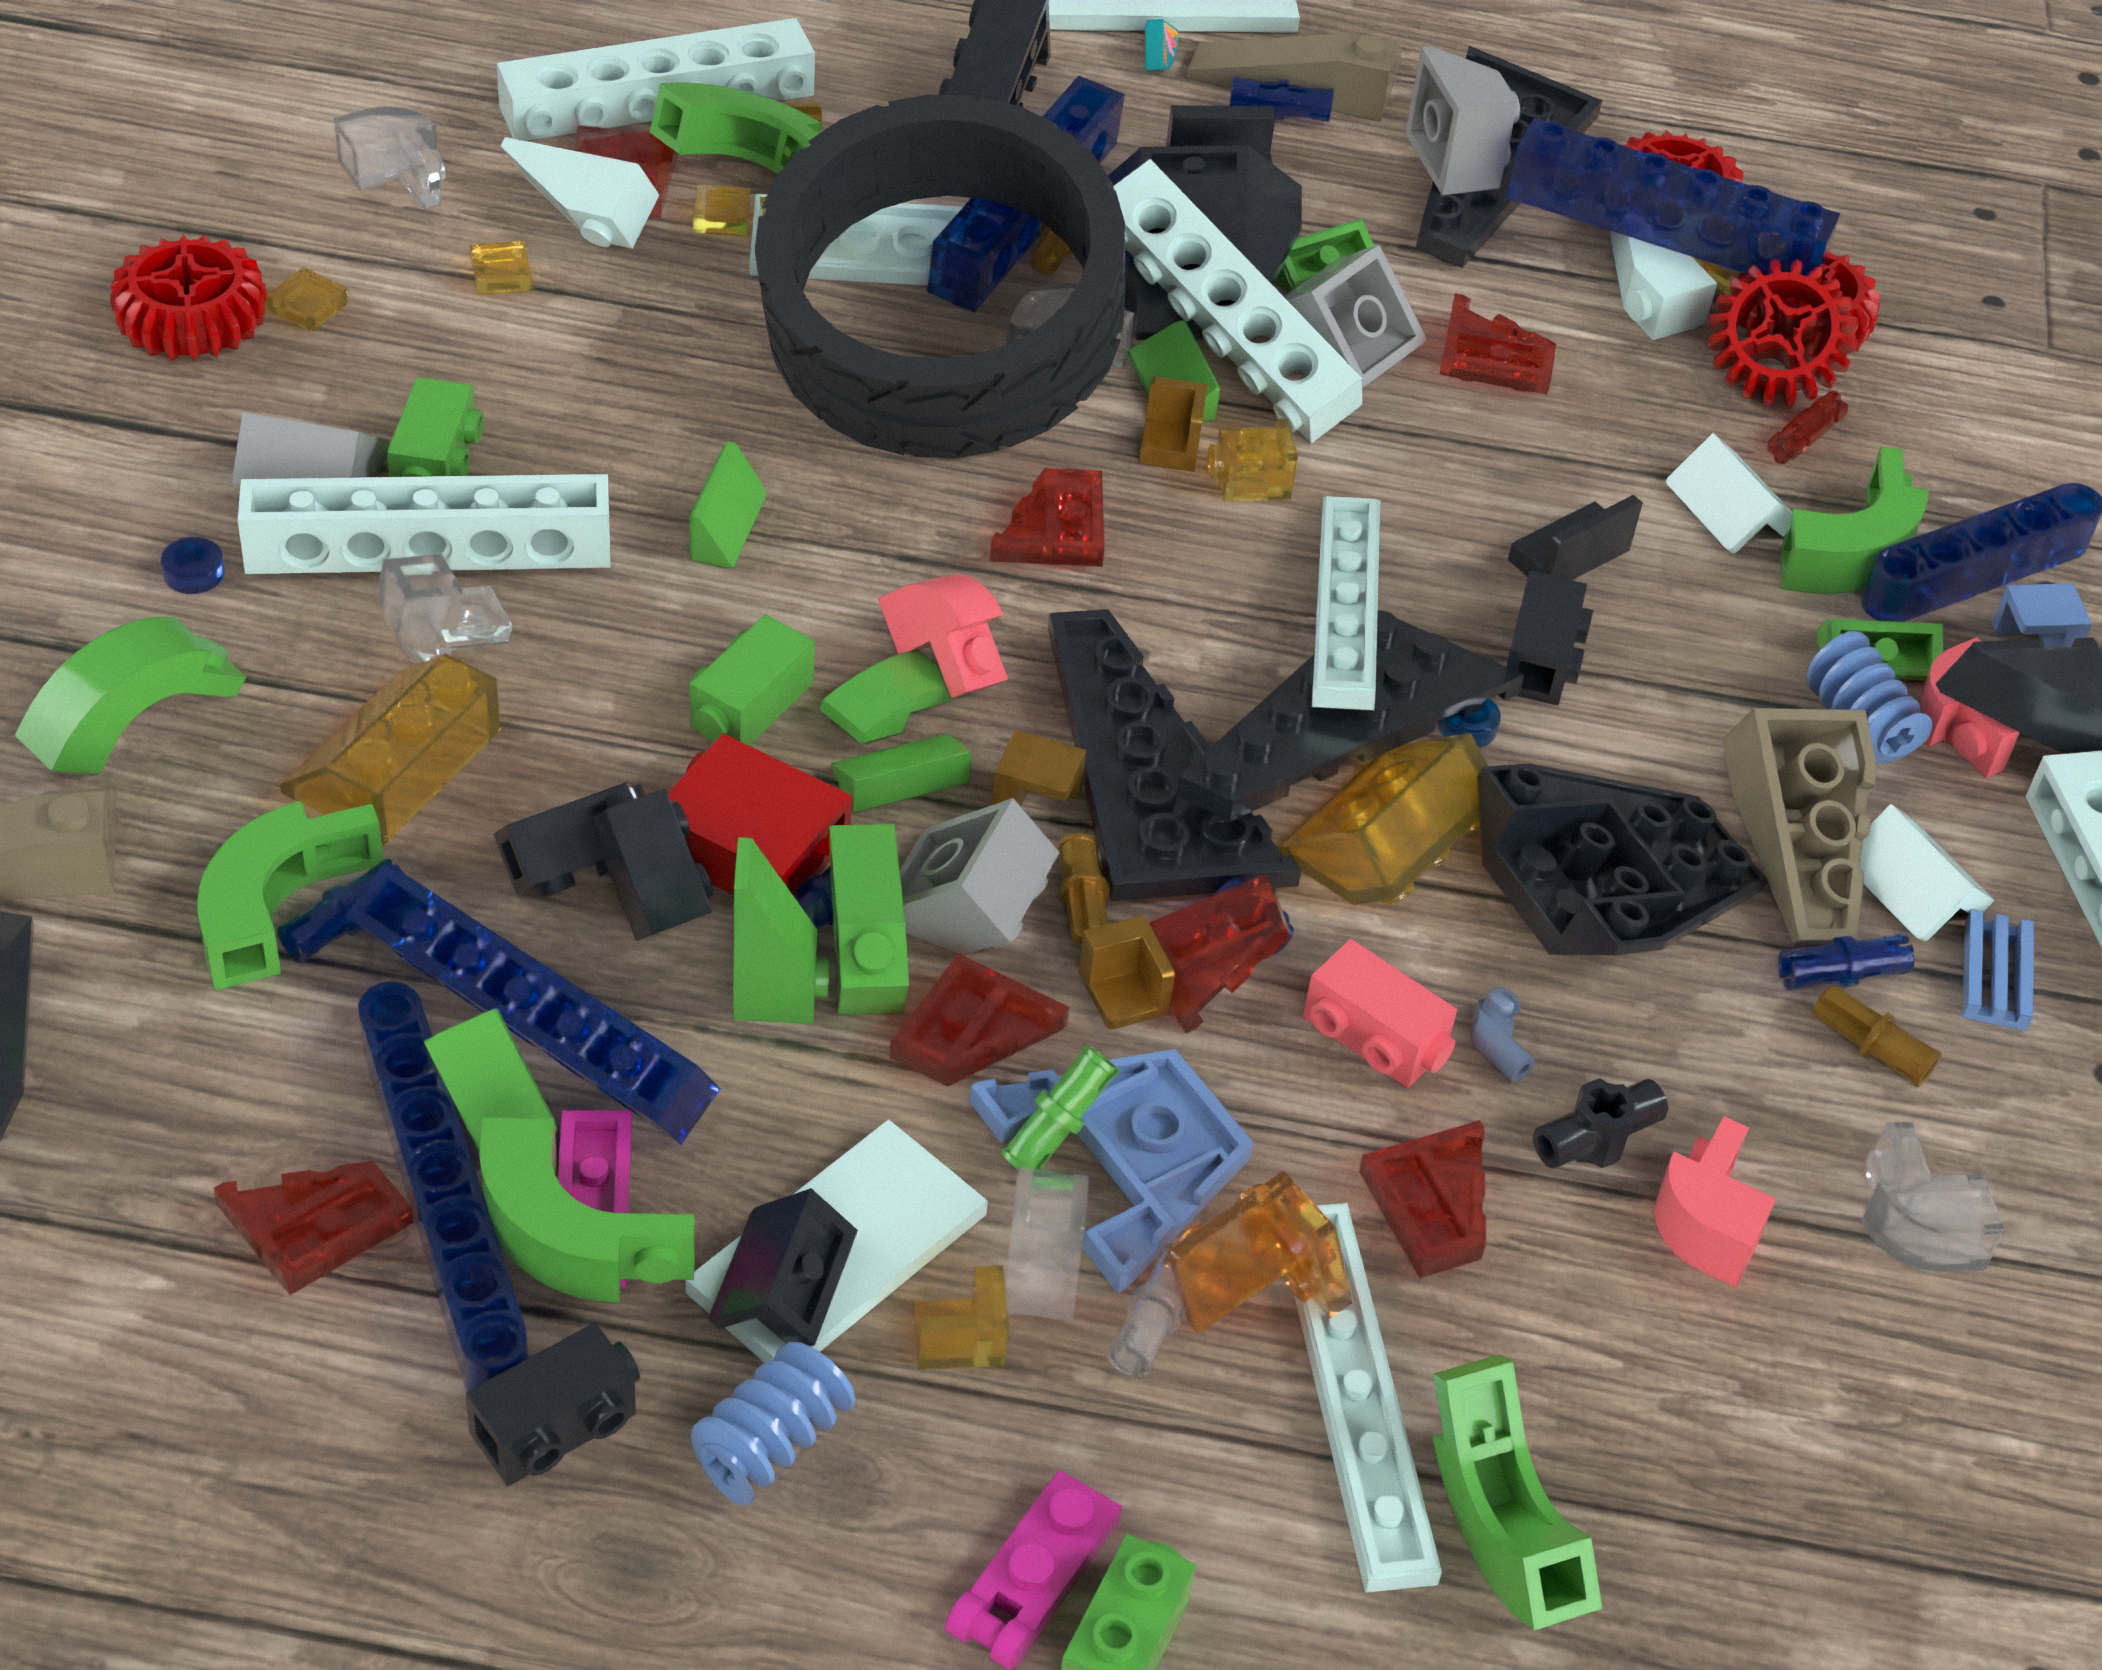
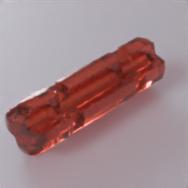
[1767,391,1848,464]

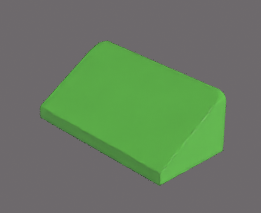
[1276,219,1374,293]
[1128,320,1220,422]
[689,441,766,568]
[1816,619,1943,682]
[831,733,972,813]
[424,1008,560,1151]

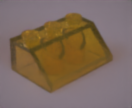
[280,653,500,846]
[1277,733,1488,906]

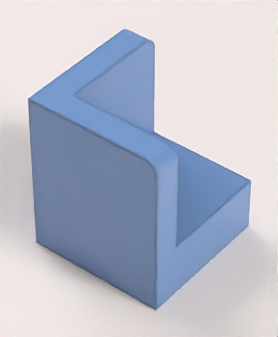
[1992,583,2092,648]

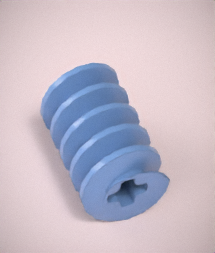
[1806,631,1933,764]
[690,1342,856,1506]

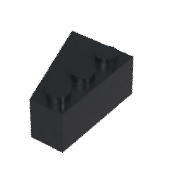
[938,0,1051,107]

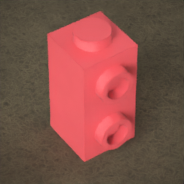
[1303,939,1457,1088]

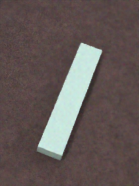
[1049,0,1300,33]
[1312,496,1380,710]
[1277,1203,1442,1593]

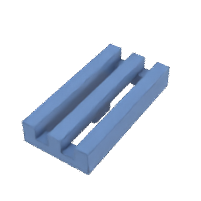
[1962,909,2034,1031]

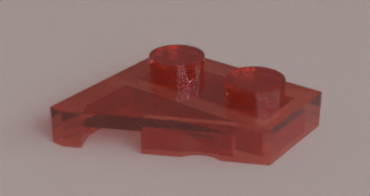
[577,125,678,218]
[1439,293,1557,395]
[990,468,1105,567]
[1149,874,1291,1033]
[890,953,1070,1087]
[1359,1120,1486,1279]
[213,1161,414,1295]

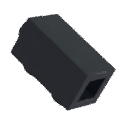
[1506,570,1593,706]
[493,782,629,899]
[590,784,713,941]
[465,1322,640,1487]

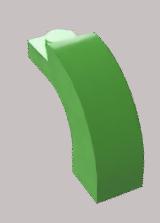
[649,82,822,174]
[1780,446,1928,594]
[15,616,246,774]
[197,801,384,991]
[479,1117,695,1303]
[1432,1354,1603,1631]

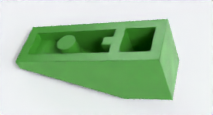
[829,824,909,1015]
[733,837,830,1024]

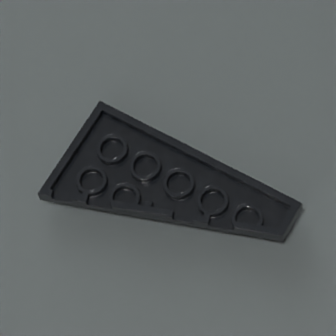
[1416,46,1602,268]
[1048,609,1302,901]
[1177,610,1524,821]

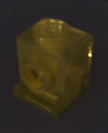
[1208,418,1298,502]

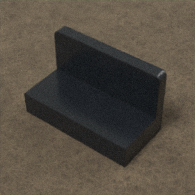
[1166,105,1275,164]
[1508,495,1643,580]
[708,1188,858,1347]

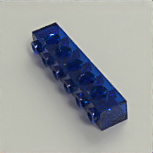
[927,75,1125,313]
[1507,118,1841,277]
[346,862,721,1145]

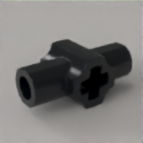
[1533,1078,1669,1169]

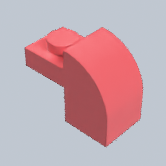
[878,574,1008,699]
[1918,637,2020,778]
[1654,1116,1776,1287]

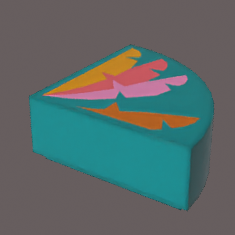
[1145,19,1178,71]

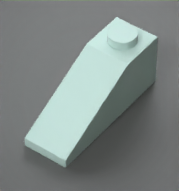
[501,137,659,249]
[1610,190,1717,340]

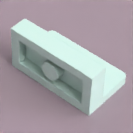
[1666,433,1792,554]
[1860,804,1995,941]

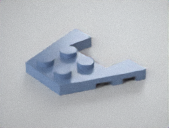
[969,1049,1254,1293]

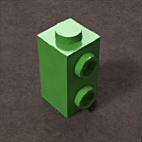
[387,377,484,477]
[688,614,815,745]
[1061,1533,1197,1670]

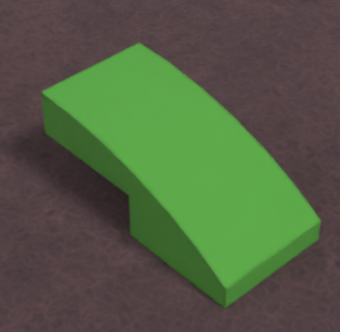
[819,649,951,744]

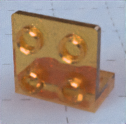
[1167,1170,1353,1333]

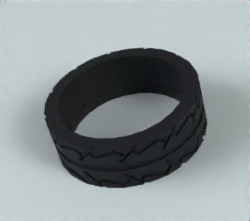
[755,94,1125,458]

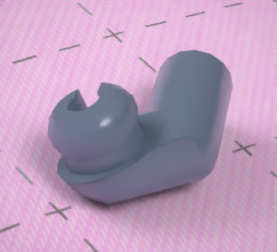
[1471,987,1535,1083]

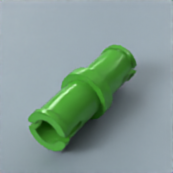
[1000,1044,1120,1180]

